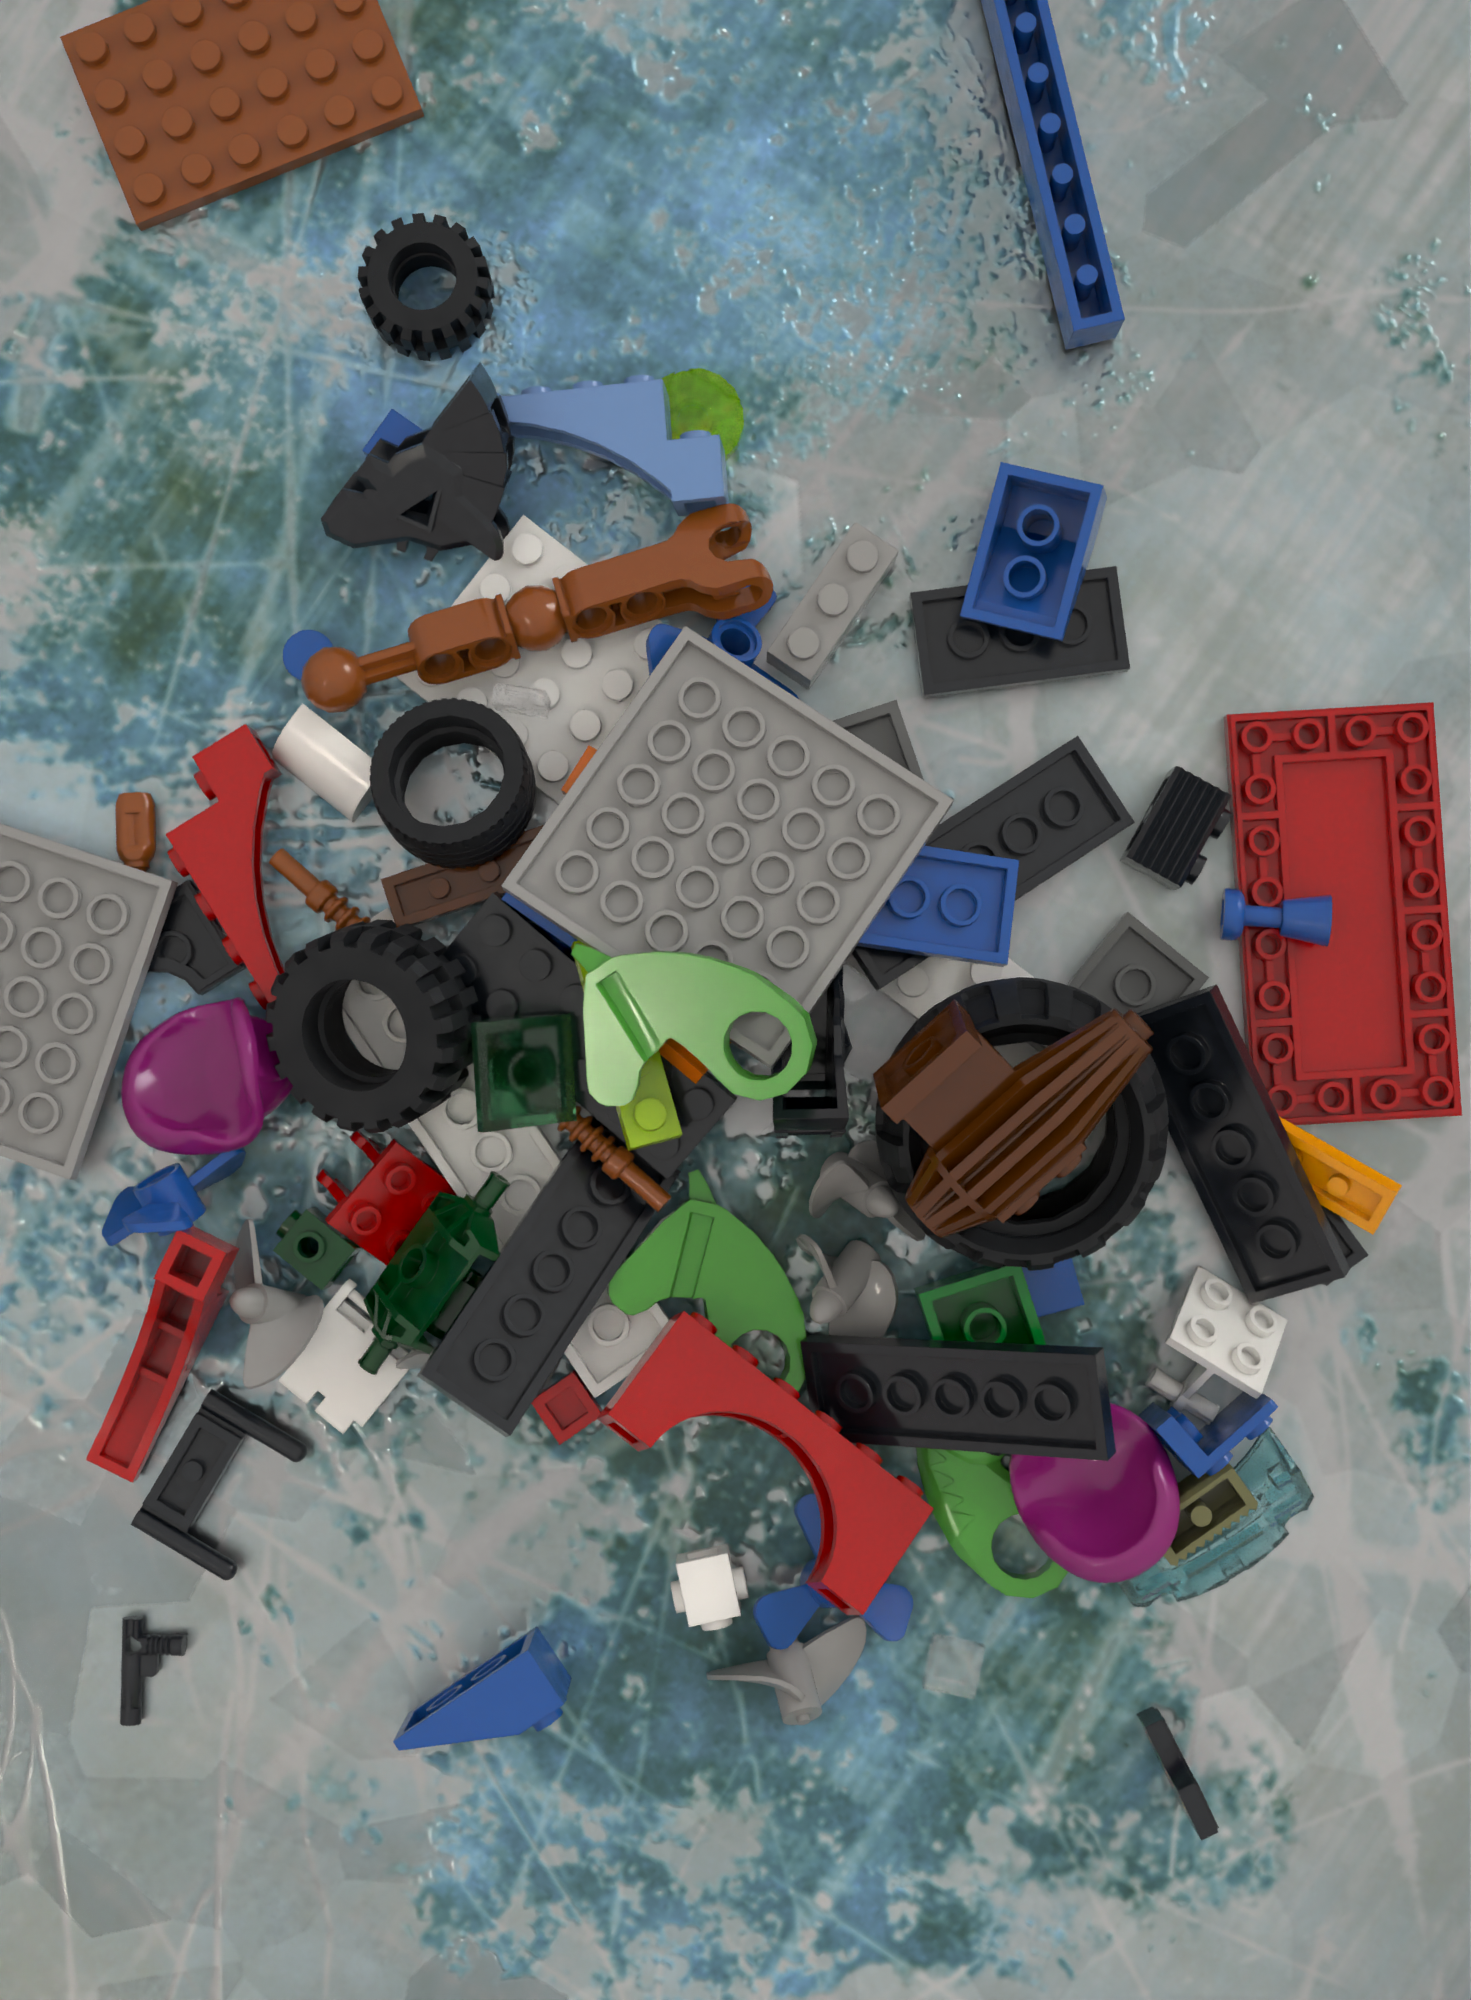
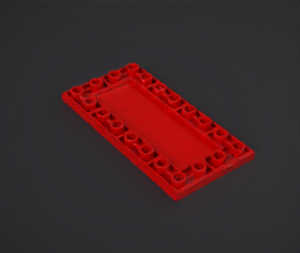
[1224,702,1462,1125]

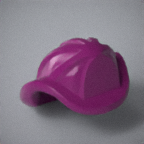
[121,997,294,1155]
[1009,1403,1180,1583]

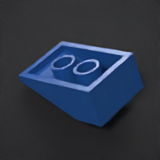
[960,462,1107,641]
[393,1626,572,1751]

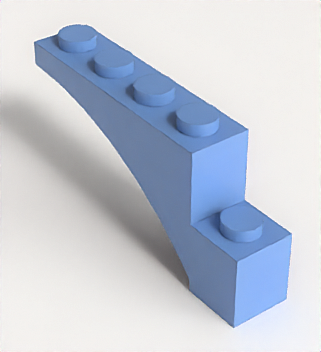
[497,375,729,516]

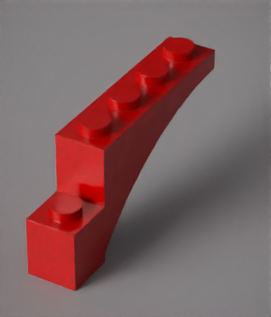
[166,724,285,1010]
[85,1226,240,1483]

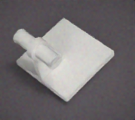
[1145,1265,1288,1425]

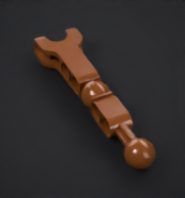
[301,503,773,713]

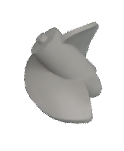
[809,1140,925,1241]
[230,1219,324,1389]
[796,1234,898,1338]
[706,1615,866,1725]

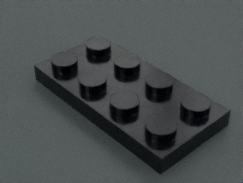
[909,566,1130,698]

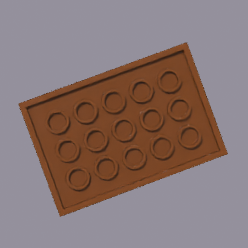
[60,0,424,231]

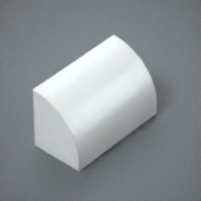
[272,703,373,822]

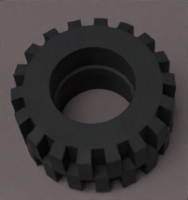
[357,213,495,361]

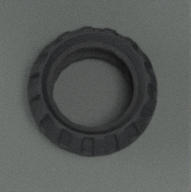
[875,977,1169,1271]

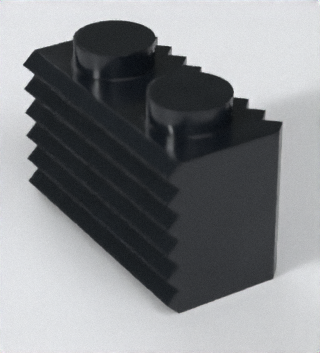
[1120,766,1232,890]

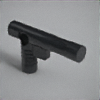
[120,1616,187,1726]

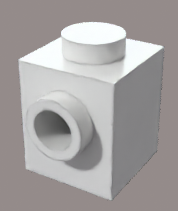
[671,1543,749,1631]

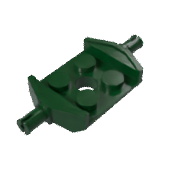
[358,1171,510,1375]

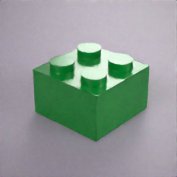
[914,1266,1046,1345]

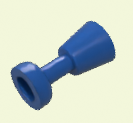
[1220,888,1332,947]

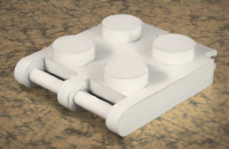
[279,1278,414,1434]

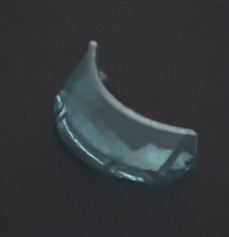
[1117,1427,1314,1607]

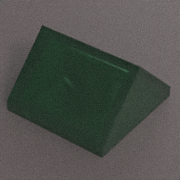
[471,1014,577,1132]

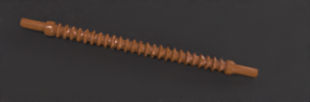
[269,848,672,1212]

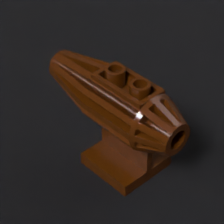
[873,999,1154,1238]

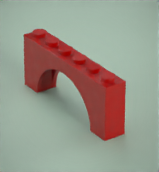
[597,1311,934,1615]

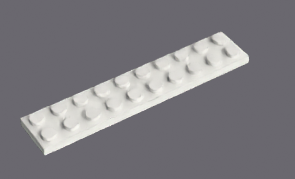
[342,907,669,1398]

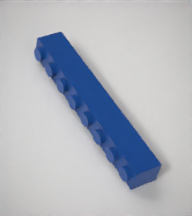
[981,0,1125,350]

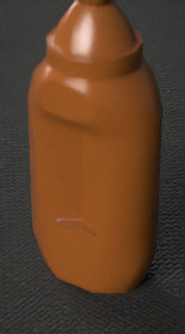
[115,792,156,872]

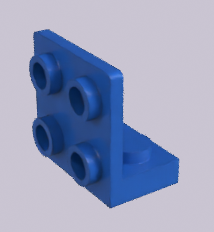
[1138,1391,1278,1479]

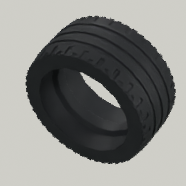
[370,698,536,869]

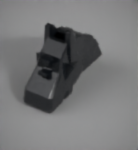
[321,362,515,562]
[771,966,852,1138]

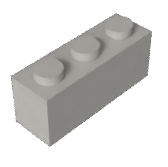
[766,522,899,690]

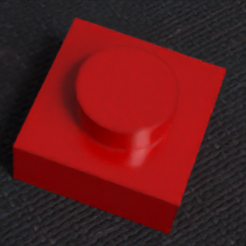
[531,1369,603,1445]

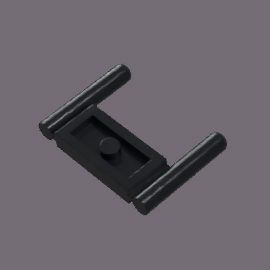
[131,1389,307,1581]

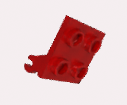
[316,1130,457,1266]

